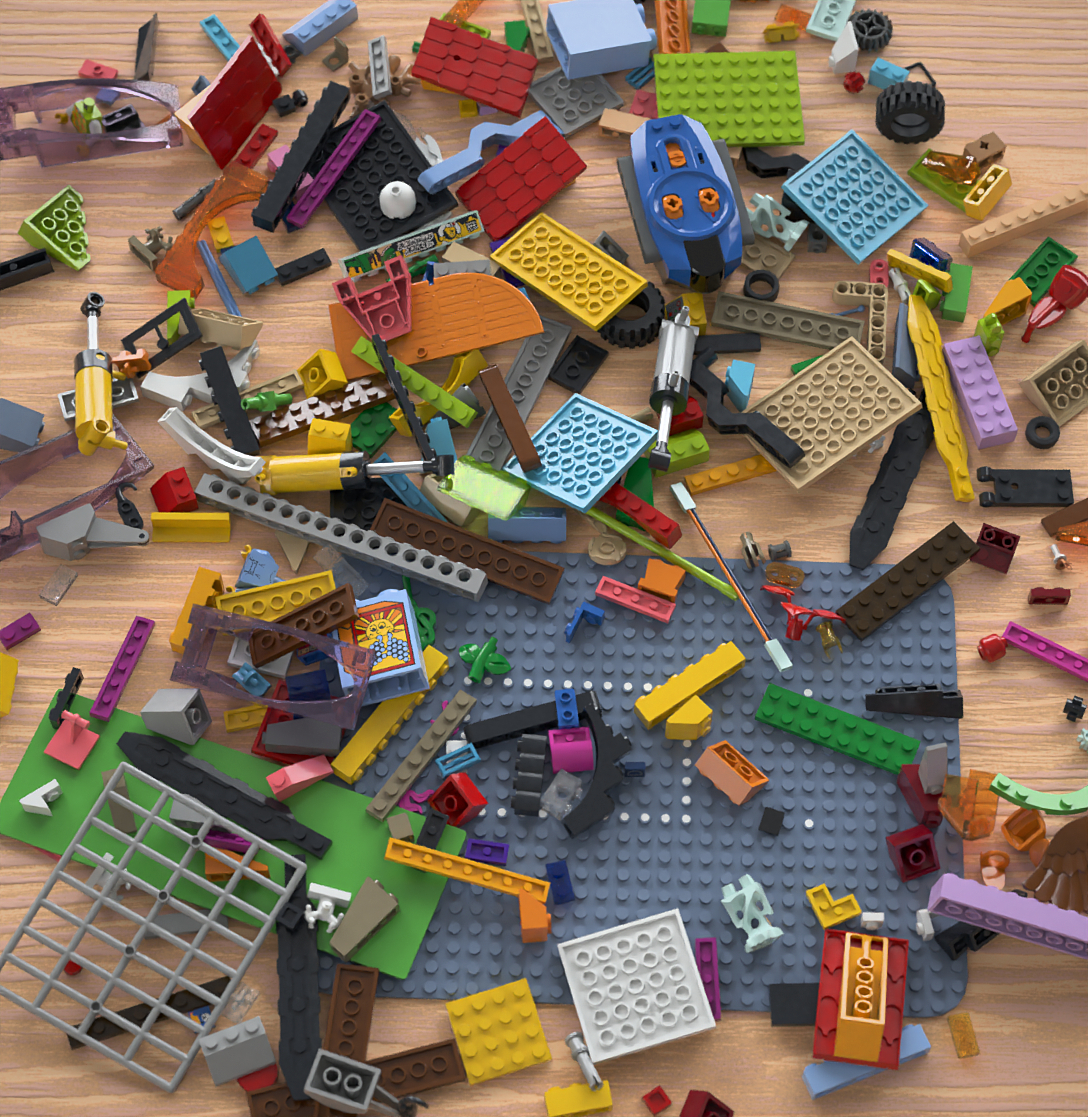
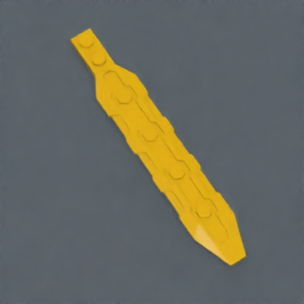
[907,295,975,502]

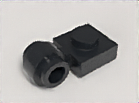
[272,89,308,118]

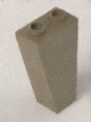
[329,877,400,963]

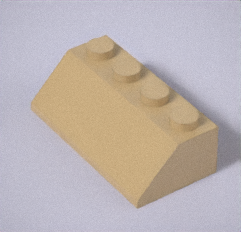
[178,308,264,350]

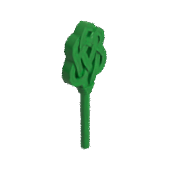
[401,575,436,652]

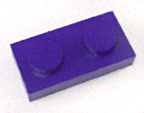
[465,838,509,866]

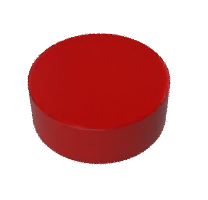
[63,959,83,975]

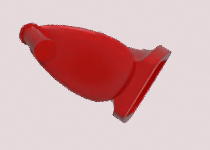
[1021,265,1088,343]

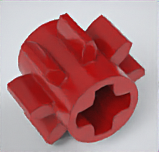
[843,71,865,94]

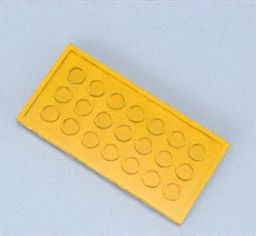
[490,212,648,331]

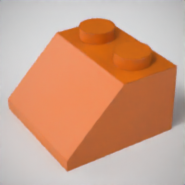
[519,889,552,943]

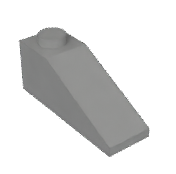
[918,743,948,794]
[169,794,233,833]

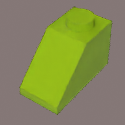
[912,279,942,310]

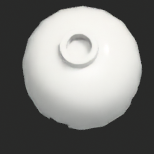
[380,181,416,219]

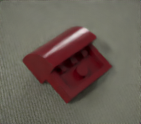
[970,523,1021,575]

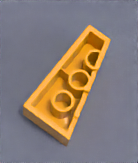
[169,566,225,658]

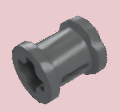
[768,540,792,562]

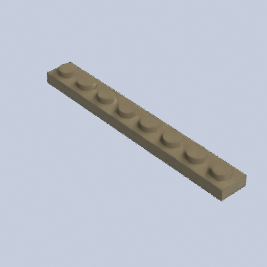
[366,690,477,823]

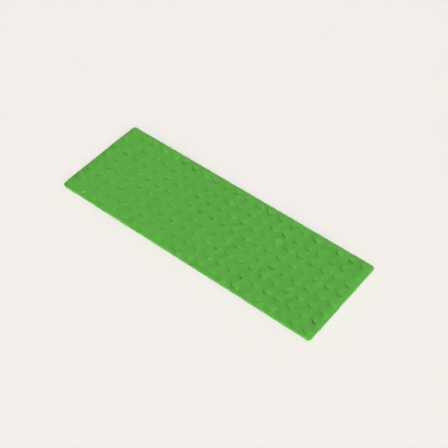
[0,689,467,980]

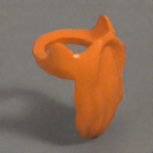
[980,850,1010,890]

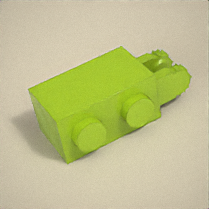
[974,313,1005,357]

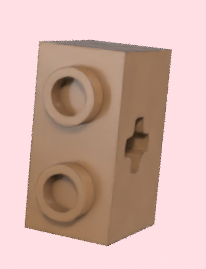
[962,131,1006,172]

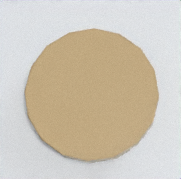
[588,534,627,565]

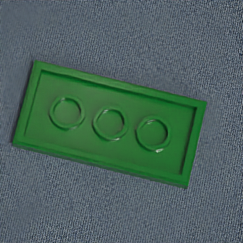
[1008,236,1078,307]

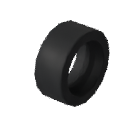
[743,269,779,302]

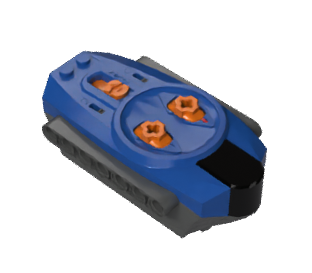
[617,114,755,294]

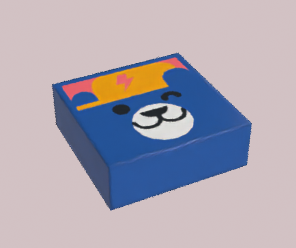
[188,1006,215,1034]

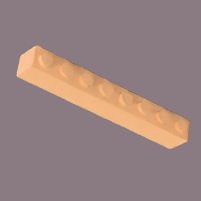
[599,108,743,169]
[959,181,1088,258]

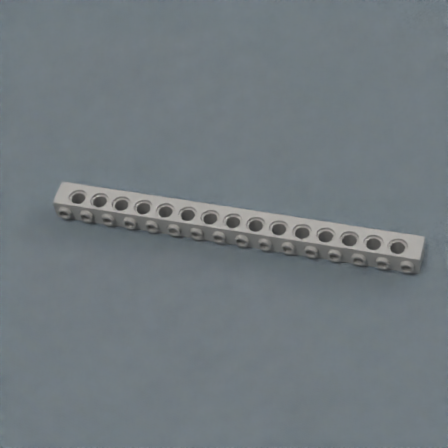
[194,473,488,602]

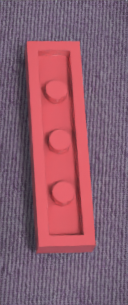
[595,576,676,624]

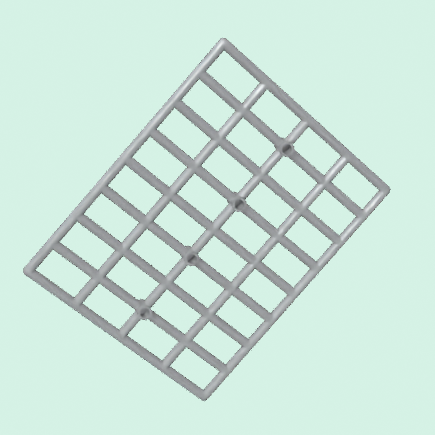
[0,762,307,1093]

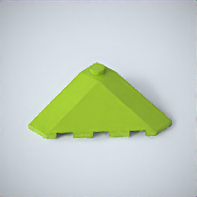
[18,185,90,271]

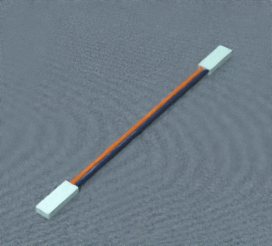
[670,482,793,672]

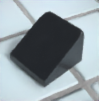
[758,807,785,836]

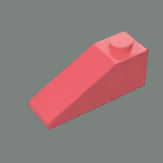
[266,755,334,802]

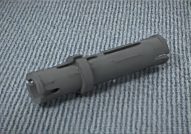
[172,179,222,220]

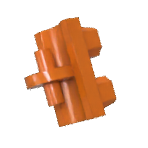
[112,349,151,378]

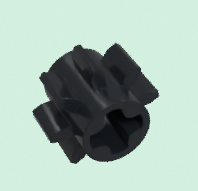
[1063,695,1087,722]

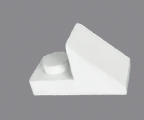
[19,779,63,816]

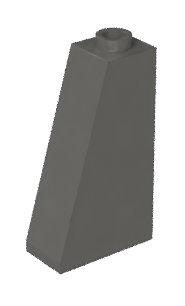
[262,712,344,757]

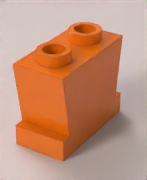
[638,558,686,603]

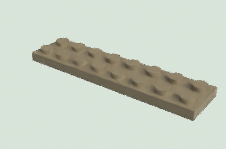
[711,291,865,350]

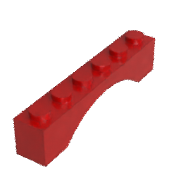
[598,482,682,549]

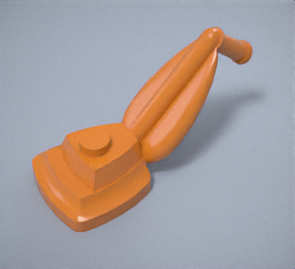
[1001,807,1051,868]

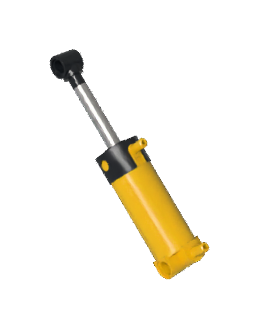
[74,292,128,456]
[254,450,455,495]

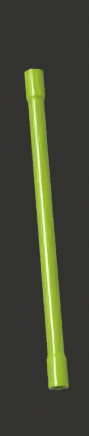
[584,506,739,601]

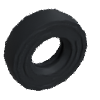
[1025,416,1060,449]

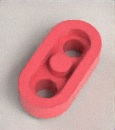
[869,259,889,289]

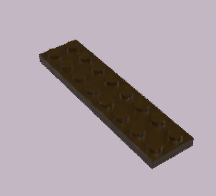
[835,521,980,642]

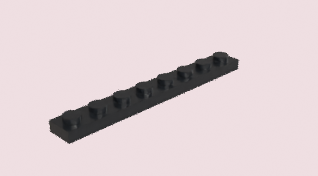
[372,333,437,461]

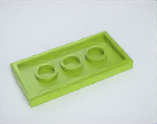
[907,148,979,213]

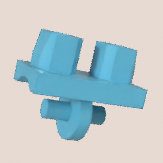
[232,662,272,700]

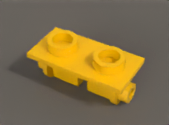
[762,22,800,43]

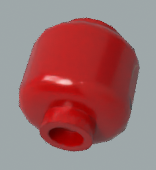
[977,633,1008,663]

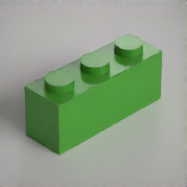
[939,263,973,323]

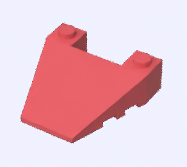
[332,255,411,342]

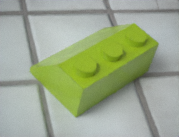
[644,428,710,478]

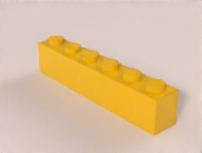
[634,641,746,730]

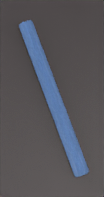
[196,240,242,317]

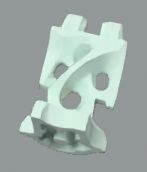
[746,193,809,252]
[721,874,784,953]

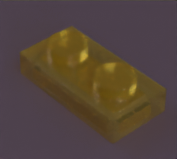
[947,1012,980,1059]

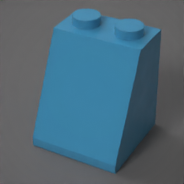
[219,236,278,295]

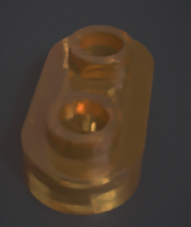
[765,562,804,588]

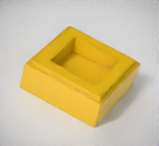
[458,99,478,118]

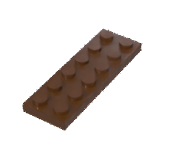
[247,583,359,669]

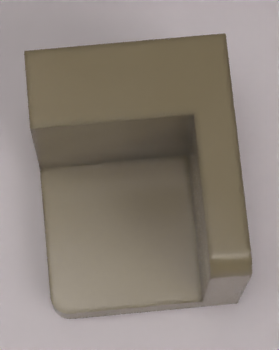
[387,813,415,843]

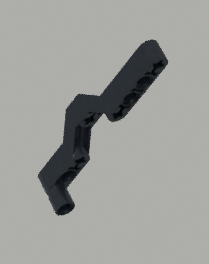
[743,147,810,179]
[689,347,805,468]

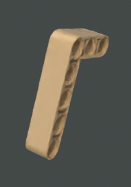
[832,281,888,365]

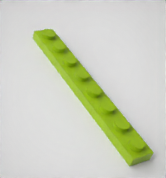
[351,336,478,428]

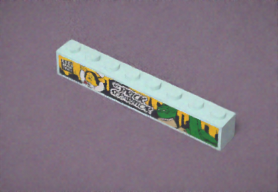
[338,210,484,282]

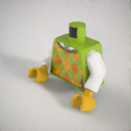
[54,98,102,155]

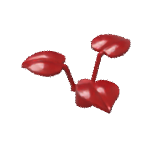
[760,585,846,641]

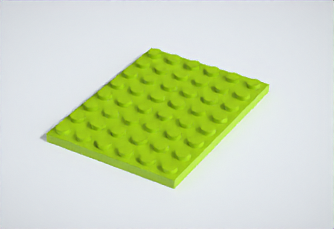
[653,51,805,147]

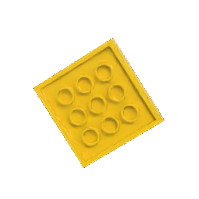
[445,978,552,1086]

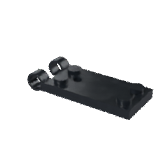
[976,466,1074,507]

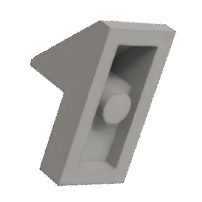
[593,231,629,265]

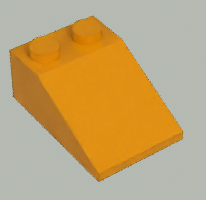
[983,277,1032,326]

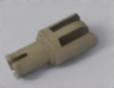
[740,532,766,569]

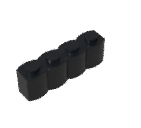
[511,734,547,817]

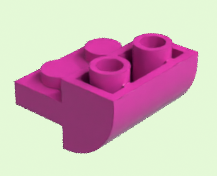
[548,727,594,774]

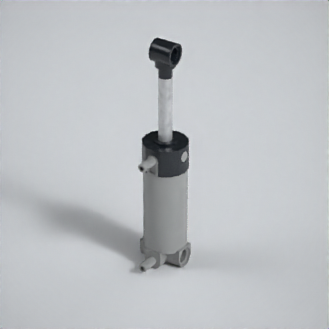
[648,306,699,472]

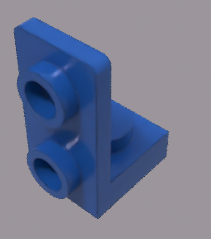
[564,602,605,643]
[555,689,579,730]

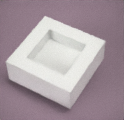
[860,912,884,930]

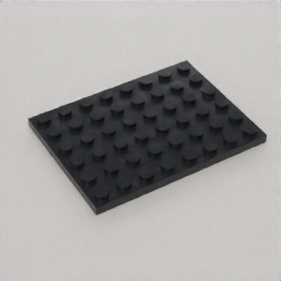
[308,100,458,252]

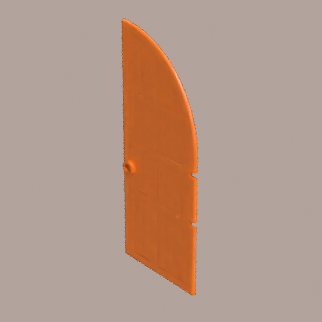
[328,273,544,381]

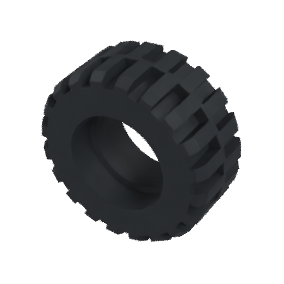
[875,81,945,144]
[597,281,665,349]

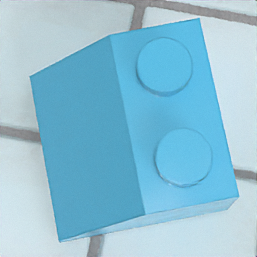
[725,359,755,413]

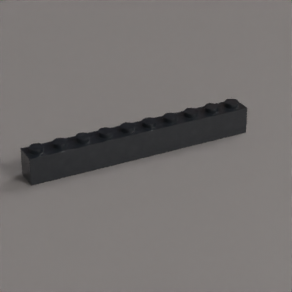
[251,81,350,233]

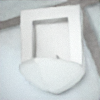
[916,909,939,941]

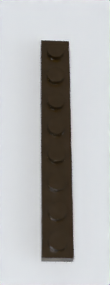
[67,976,236,1050]

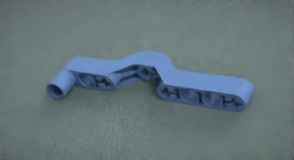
[418,110,565,194]

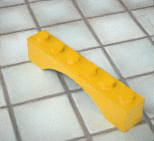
[389,349,488,437]

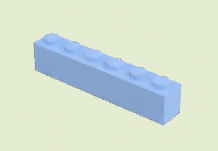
[802,1024,931,1100]

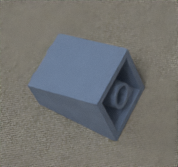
[0,398,45,454]

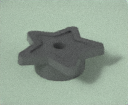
[283,44,302,64]

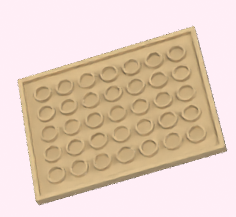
[741,336,922,493]

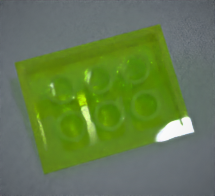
[437,455,532,521]

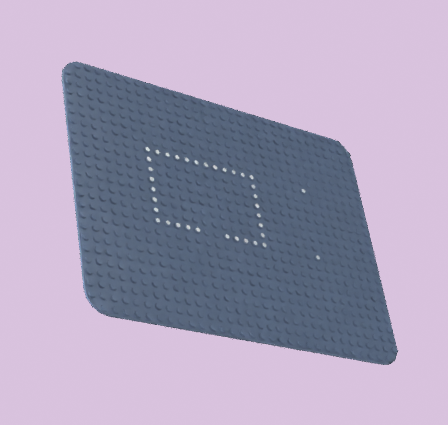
[317,548,968,1018]

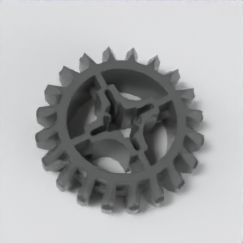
[846,8,893,53]

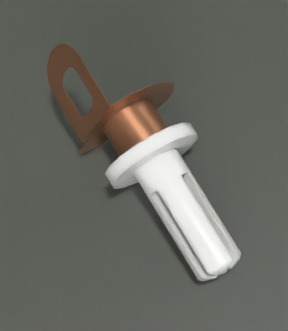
[1050,544,1072,570]

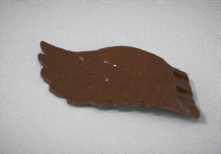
[1021,815,1088,915]

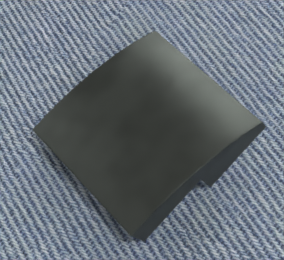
[102,104,148,147]

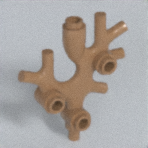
[348,55,421,118]

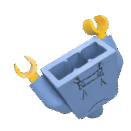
[225,545,285,595]

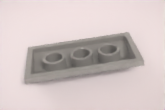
[57,377,139,422]

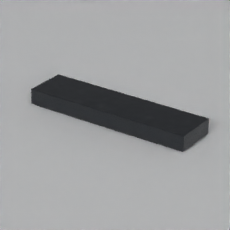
[693,333,761,355]

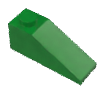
[504,20,530,52]

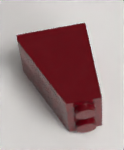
[897,764,946,828]

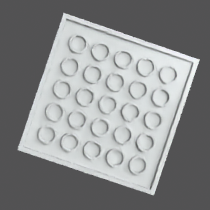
[557,908,716,1065]

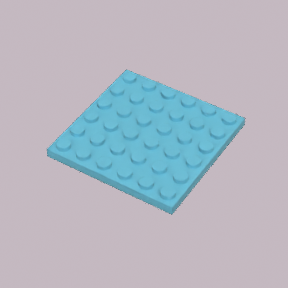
[781,129,928,265]
[502,393,658,513]

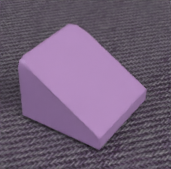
[476,101,498,116]

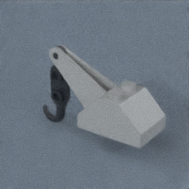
[36,482,150,561]
[304,1049,429,1117]

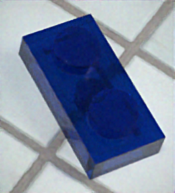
[545,860,575,905]

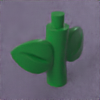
[459,637,511,683]

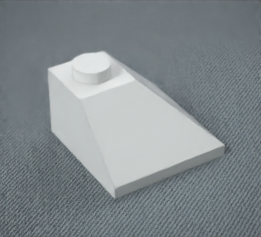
[828,21,859,74]

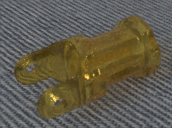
[816,621,843,659]

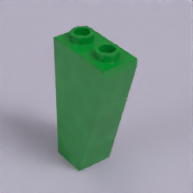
[616,457,654,531]

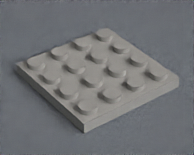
[528,67,624,139]

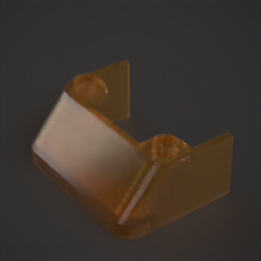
[938,769,999,841]

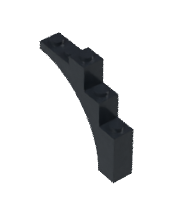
[561,703,632,839]

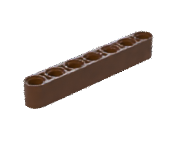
[478,364,542,473]

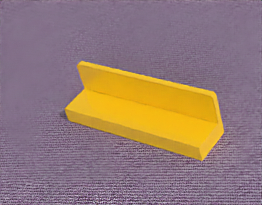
[151,512,231,543]

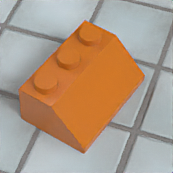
[695,740,769,805]

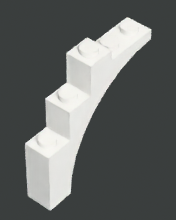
[140,340,260,411]
[157,407,266,484]

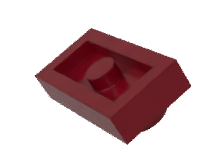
[1028,587,1071,605]

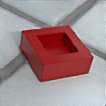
[642,1085,672,1116]

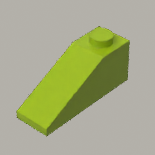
[167,290,195,345]

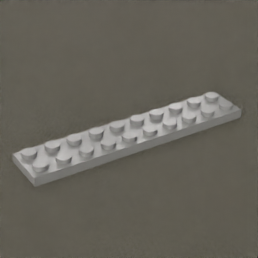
[462,315,572,480]

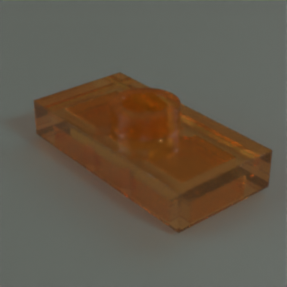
[775,4,812,31]

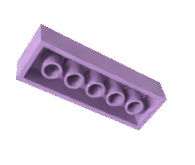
[942,335,1018,450]

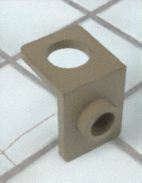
[322,36,349,72]

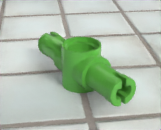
[241,391,292,412]

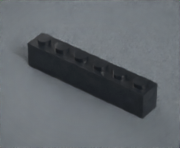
[198,346,261,457]

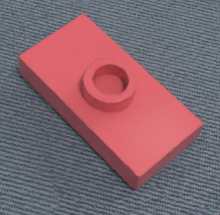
[78,59,119,86]

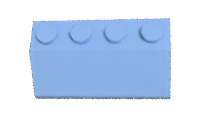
[282,0,358,56]

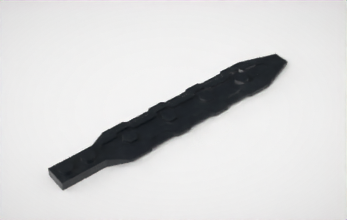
[849,388,935,570]
[116,731,333,860]
[276,854,322,1101]

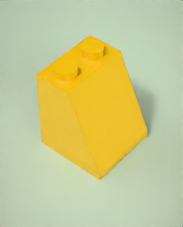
[307,418,353,455]

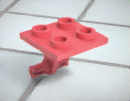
[44,710,100,770]

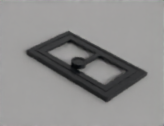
[121,297,203,378]

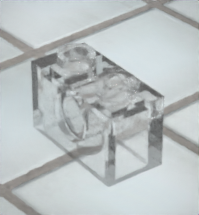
[540,769,583,821]

